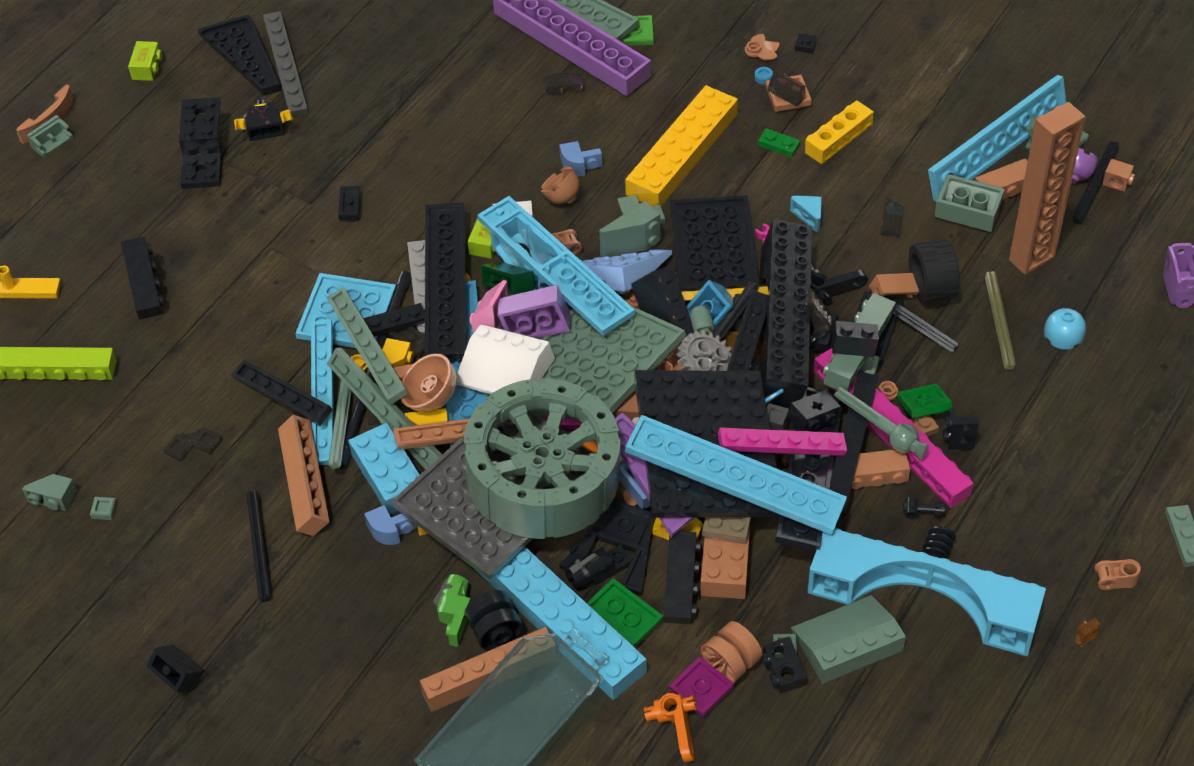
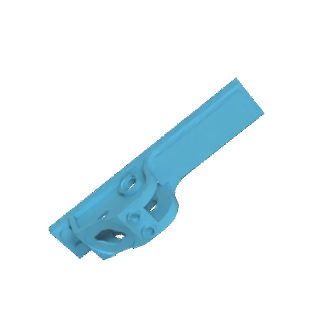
[478,196,635,336]

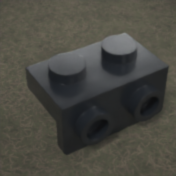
[943,408,979,450]

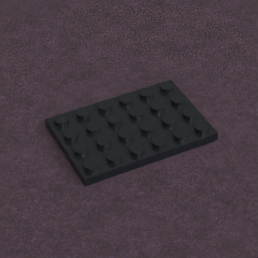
[670,195,760,292]

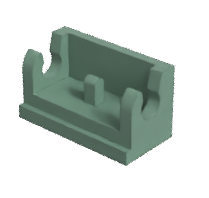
[27,115,73,158]

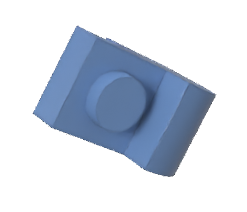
[559,141,602,176]
[364,505,417,545]

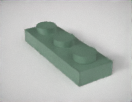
[1165,505,1194,567]

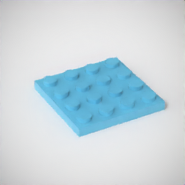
[295,273,396,348]

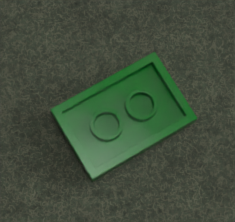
[587,578,663,648]

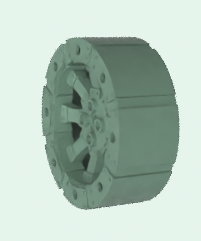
[464,378,620,539]

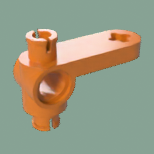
[644,693,697,763]

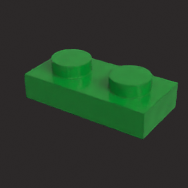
[758,128,800,158]

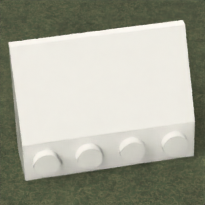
[456,324,555,394]

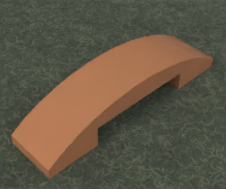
[16,84,73,144]

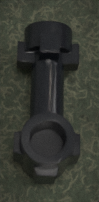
[903,497,945,519]

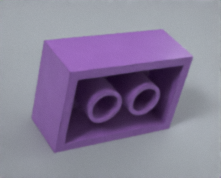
[498,285,571,339]

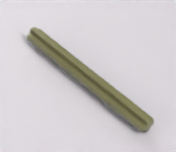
[985,271,1016,370]

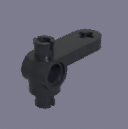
[810,265,868,306]

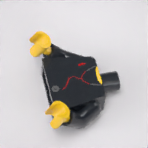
[234,99,293,141]

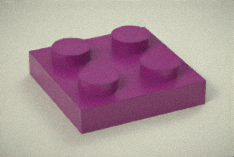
[669,656,734,718]

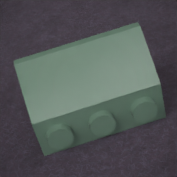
[934,174,1005,232]

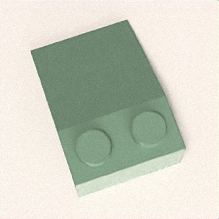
[599,201,661,257]

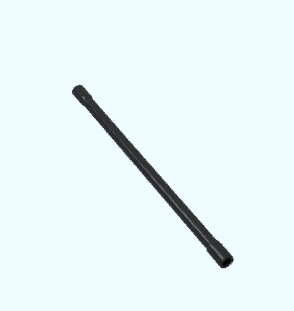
[337,271,411,470]

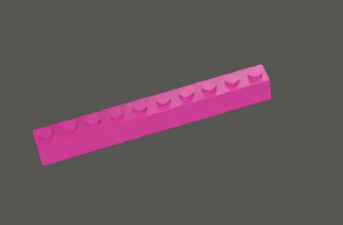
[814,348,973,508]

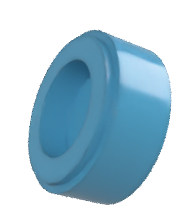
[755,67,773,84]

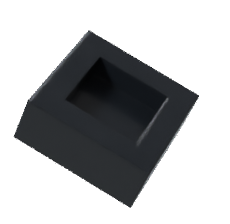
[795,33,817,54]

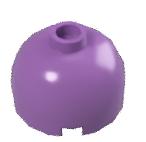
[1071,148,1098,183]

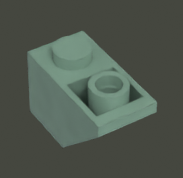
[22,474,77,511]

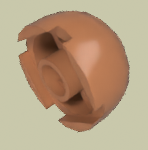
[541,167,580,204]

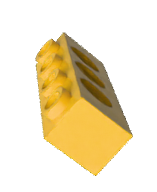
[805,100,874,164]

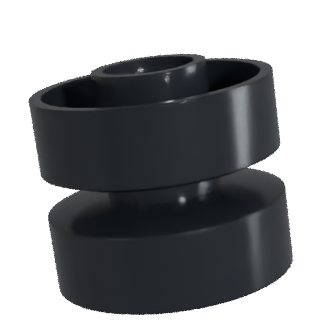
[464,590,523,650]

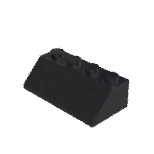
[631,266,694,336]

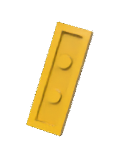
[0,266,61,298]

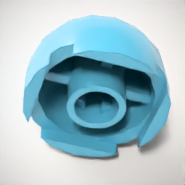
[1044,308,1086,349]

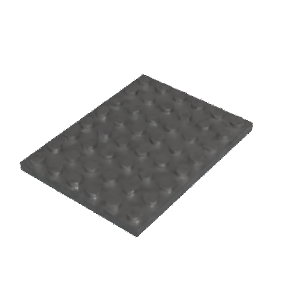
[391,415,592,580]

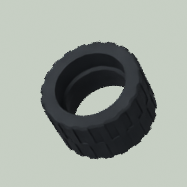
[908,238,960,304]

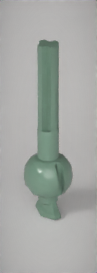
[834,387,929,461]

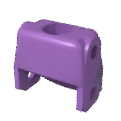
[1163,243,1194,308]

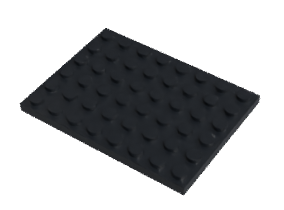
[634,370,780,518]

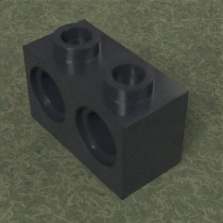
[761,636,807,694]

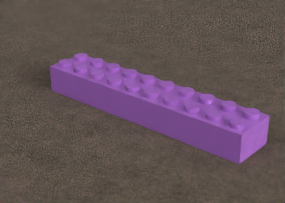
[493,0,651,96]

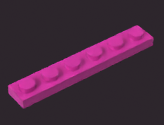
[718,428,847,456]

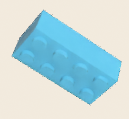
[348,423,419,515]

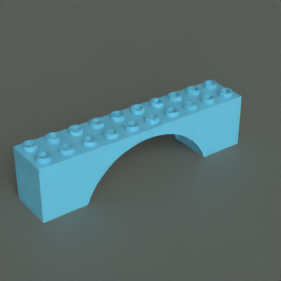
[808,528,1046,657]

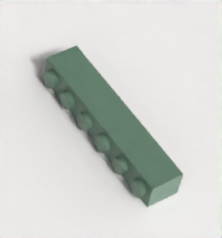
[823,293,896,391]

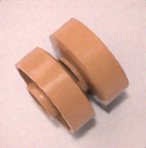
[701,621,763,683]

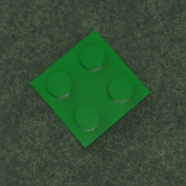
[897,384,952,418]

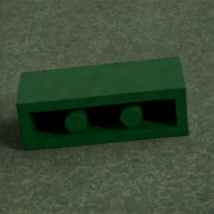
[481,262,535,295]

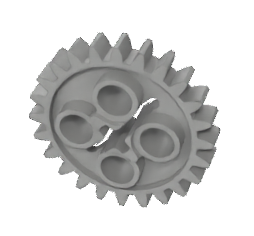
[677,330,732,371]

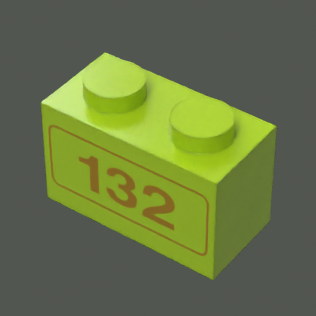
[128,41,163,81]
[468,213,496,259]

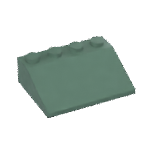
[791,595,906,684]

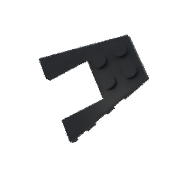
[559,499,654,596]

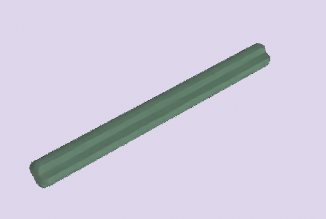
[328,380,351,470]

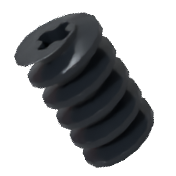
[921,526,956,559]

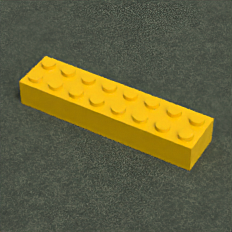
[625,85,738,206]

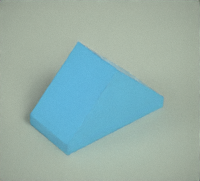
[790,196,821,232]

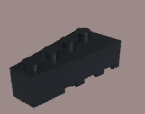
[121,237,165,320]
[664,531,701,624]

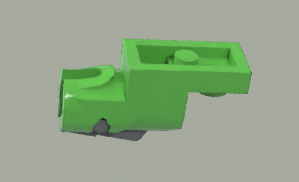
[433,574,471,647]

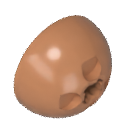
[401,354,456,412]

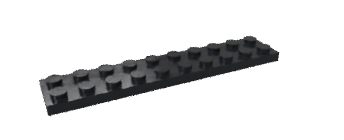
[424,202,466,360]
[775,387,843,552]

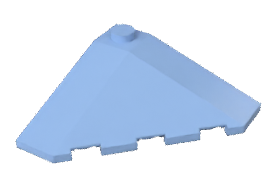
[582,250,672,294]

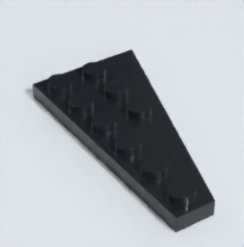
[198,14,280,94]

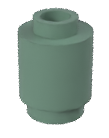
[690,306,714,335]

